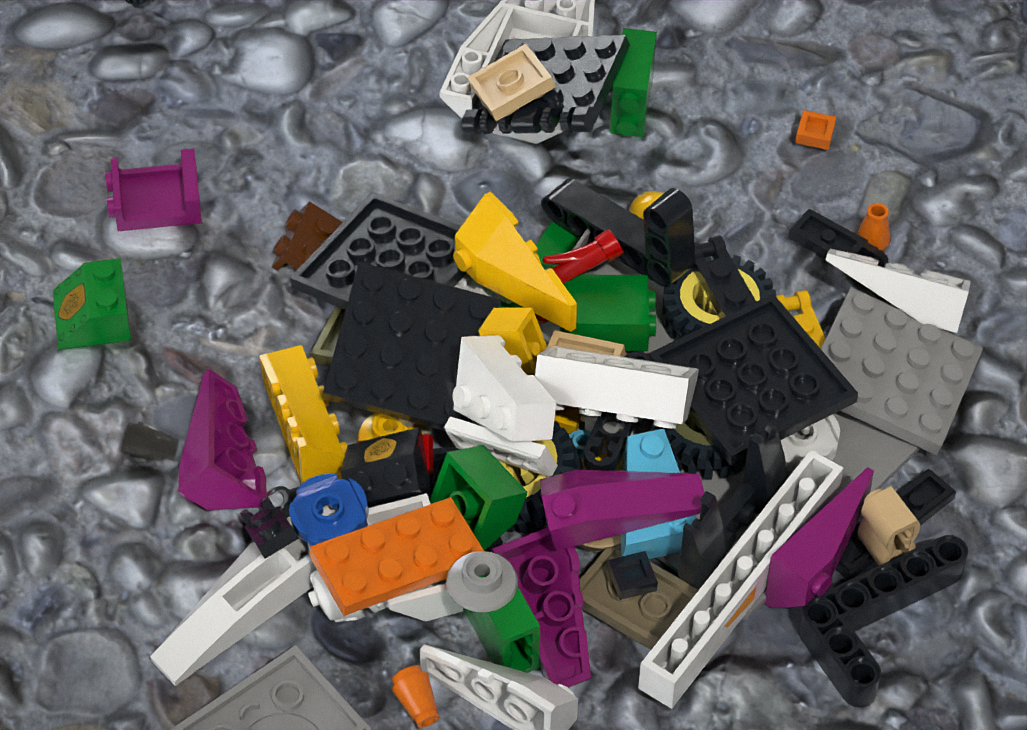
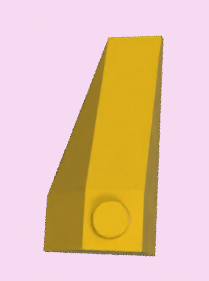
[453,191,577,332]

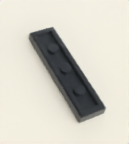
[835,469,956,581]

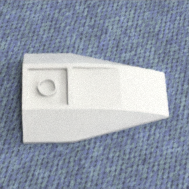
[439,0,595,144]

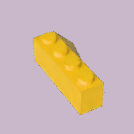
[259,345,348,484]

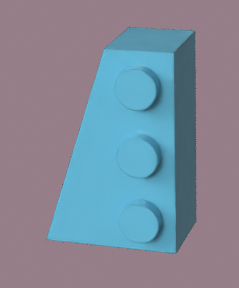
[620,428,696,559]

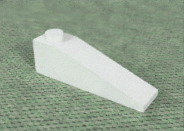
[826,248,971,333]
[420,644,578,730]

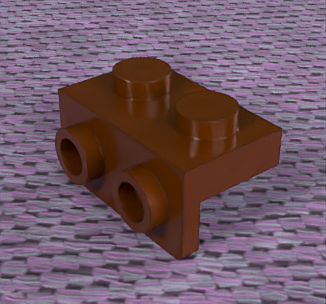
[271,201,342,271]

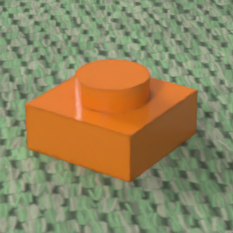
[795,110,837,150]

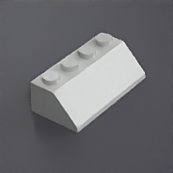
[535,346,699,428]

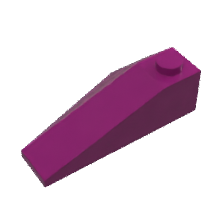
[765,467,874,608]
[491,527,591,688]

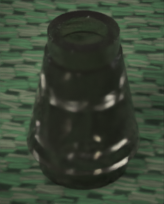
[121,421,180,461]

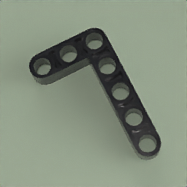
[541,178,695,287]
[799,535,968,708]

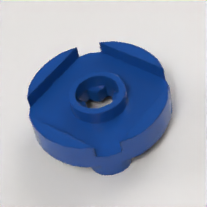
[289,473,369,546]

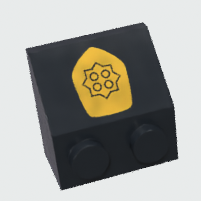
[341,427,432,508]

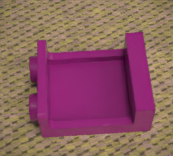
[105,148,202,231]

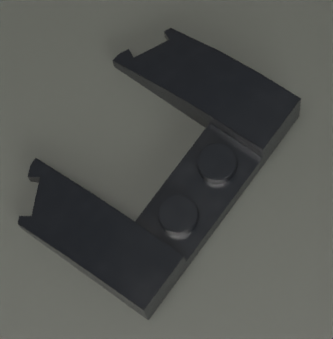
[678,423,787,590]

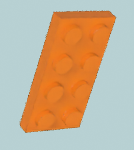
[309,497,484,616]

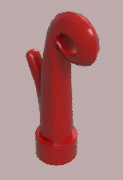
[535,229,624,324]

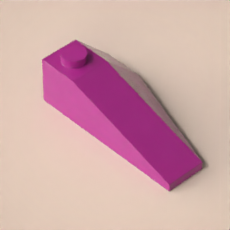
[178,369,267,510]
[540,470,704,551]

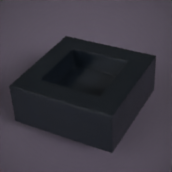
[608,551,658,600]

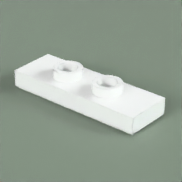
[444,417,558,477]

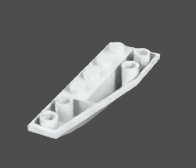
[150,505,338,686]

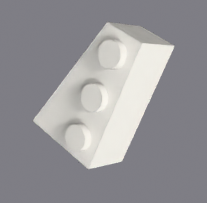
[453,335,556,442]

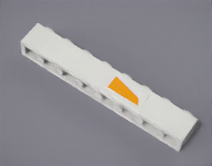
[638,450,844,709]

